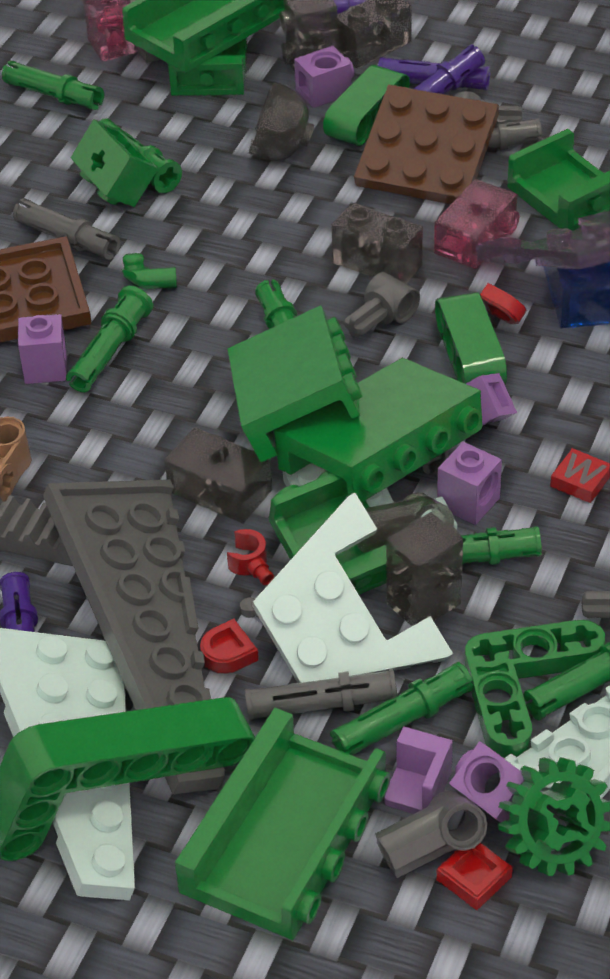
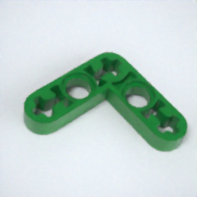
[465,620,605,758]

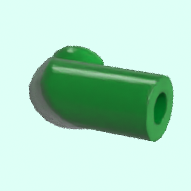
[121,253,177,289]

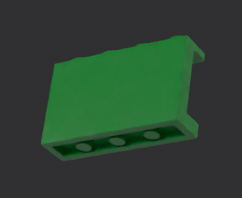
[122,0,290,73]
[227,305,363,462]
[274,357,482,503]
[175,707,391,941]

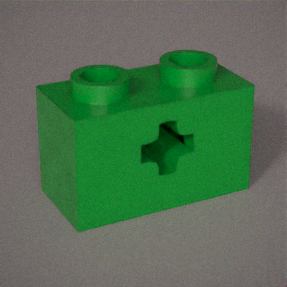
[70,119,159,207]

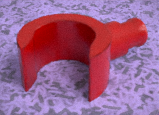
[227,529,274,585]

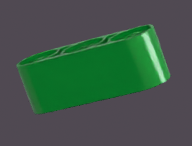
[323,64,410,146]
[435,292,507,385]

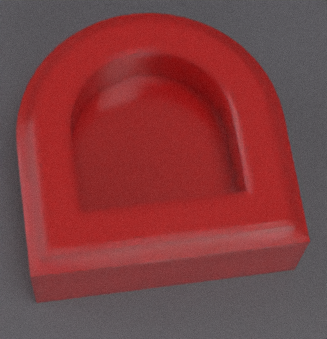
[480,283,527,325]
[200,619,259,674]

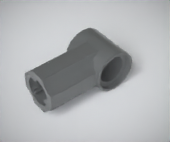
[375,790,488,878]

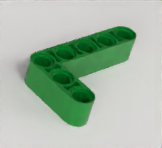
[0,697,255,861]

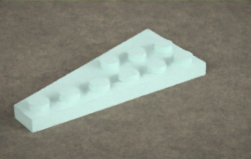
[0,628,135,901]

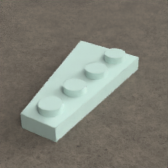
[499,685,610,799]

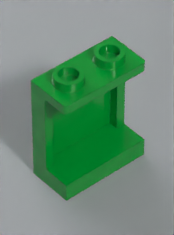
[168,38,248,96]
[507,129,610,234]
[269,471,408,595]

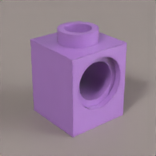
[294,46,354,108]
[18,314,67,384]
[437,442,502,525]
[449,741,544,823]

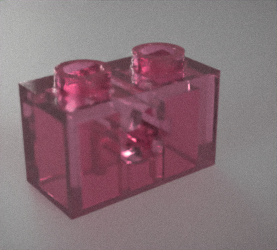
[83,0,136,61]
[434,179,520,269]

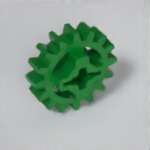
[498,757,610,876]

